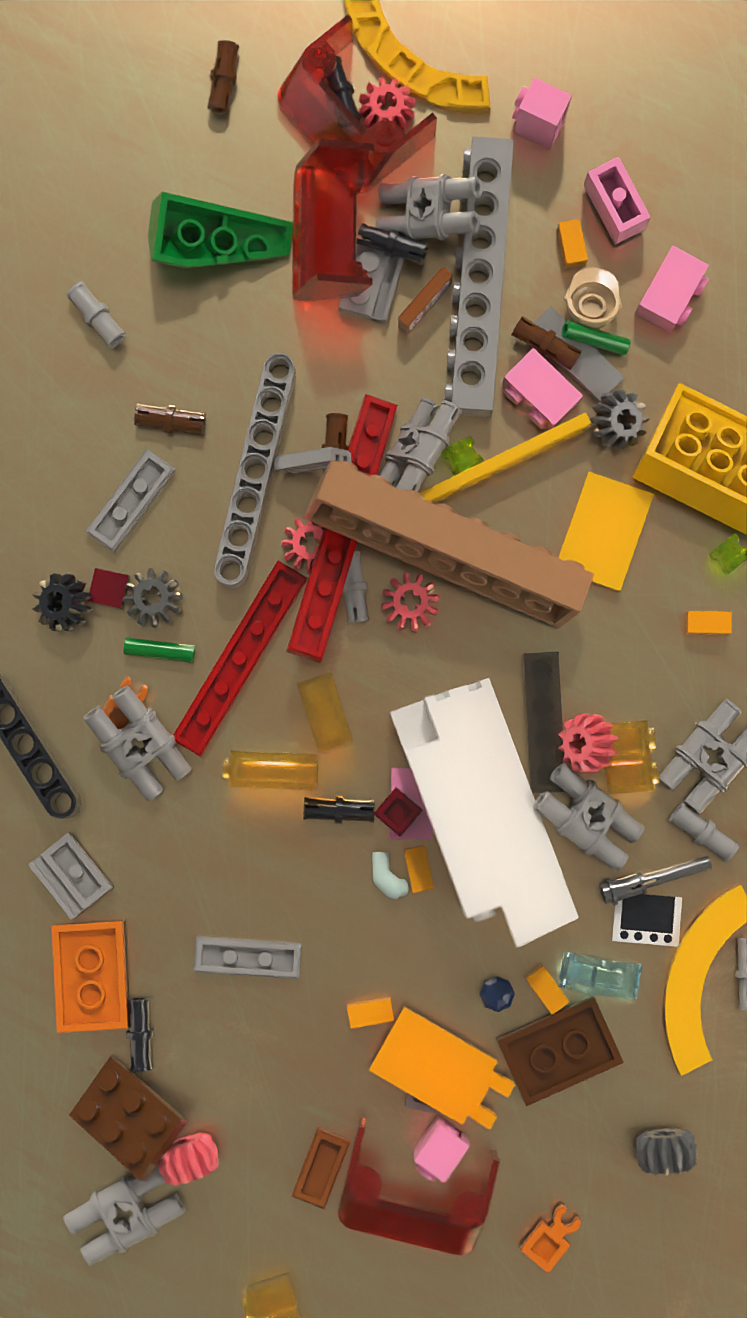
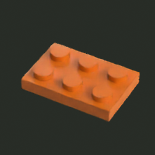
[51,920,129,1033]

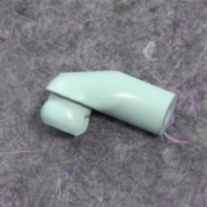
[372,852,409,899]

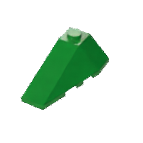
[148,191,294,268]

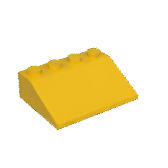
[632,383,747,535]

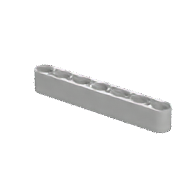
[214,353,296,589]

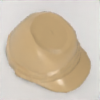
[564,267,622,329]

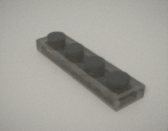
[523,652,565,794]

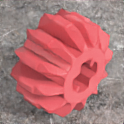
[358,76,416,138]
[281,517,324,574]
[381,572,440,632]
[557,713,619,774]
[157,1133,219,1185]

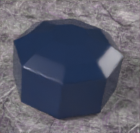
[479,976,515,1012]

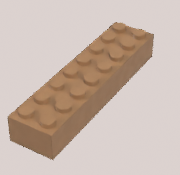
[304,460,594,628]

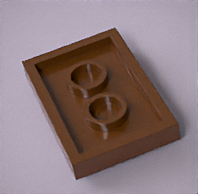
[497,996,624,1107]
[69,1057,188,1181]

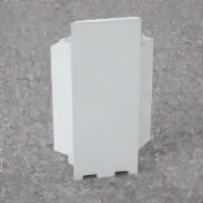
[390,678,579,947]

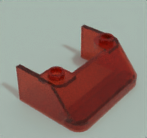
[277,14,437,194]
[292,138,374,301]
[338,1117,500,1256]

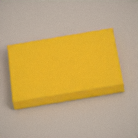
[558,471,654,593]

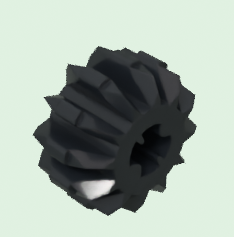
[32,573,93,632]

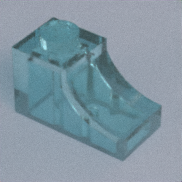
[558,951,642,1000]

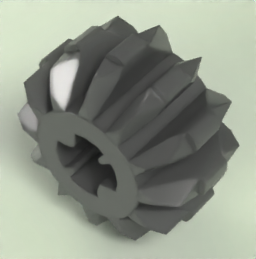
[590,390,650,450]
[123,568,183,628]
[635,1128,698,1175]

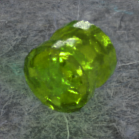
[441,436,484,476]
[709,532,747,576]

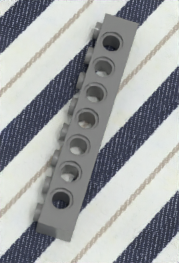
[444,136,514,418]

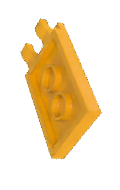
[369,1006,515,1129]

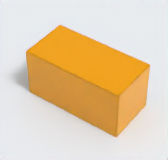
[557,218,588,270]
[685,611,732,635]
[403,845,434,893]
[524,964,570,1015]
[347,997,394,1029]

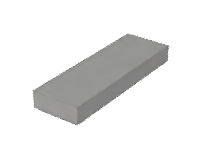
[534,306,625,403]
[85,449,176,553]
[194,936,302,979]

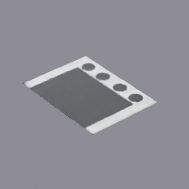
[612,894,682,947]

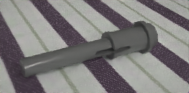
[599,856,712,906]

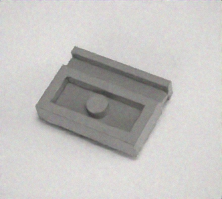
[339,244,405,324]
[28,832,113,920]

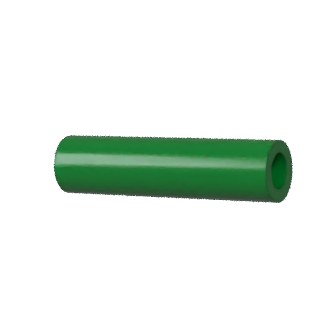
[561,321,630,355]
[124,637,195,663]

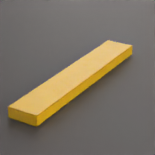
[419,412,591,504]

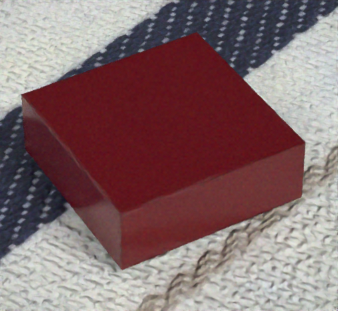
[87,568,130,610]
[373,787,423,837]

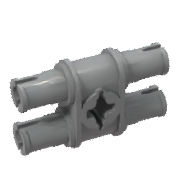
[376,174,482,240]
[380,398,462,492]
[83,685,191,801]
[657,699,747,815]
[533,763,645,871]
[63,1165,185,1266]

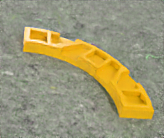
[344,0,491,113]
[663,884,747,1076]

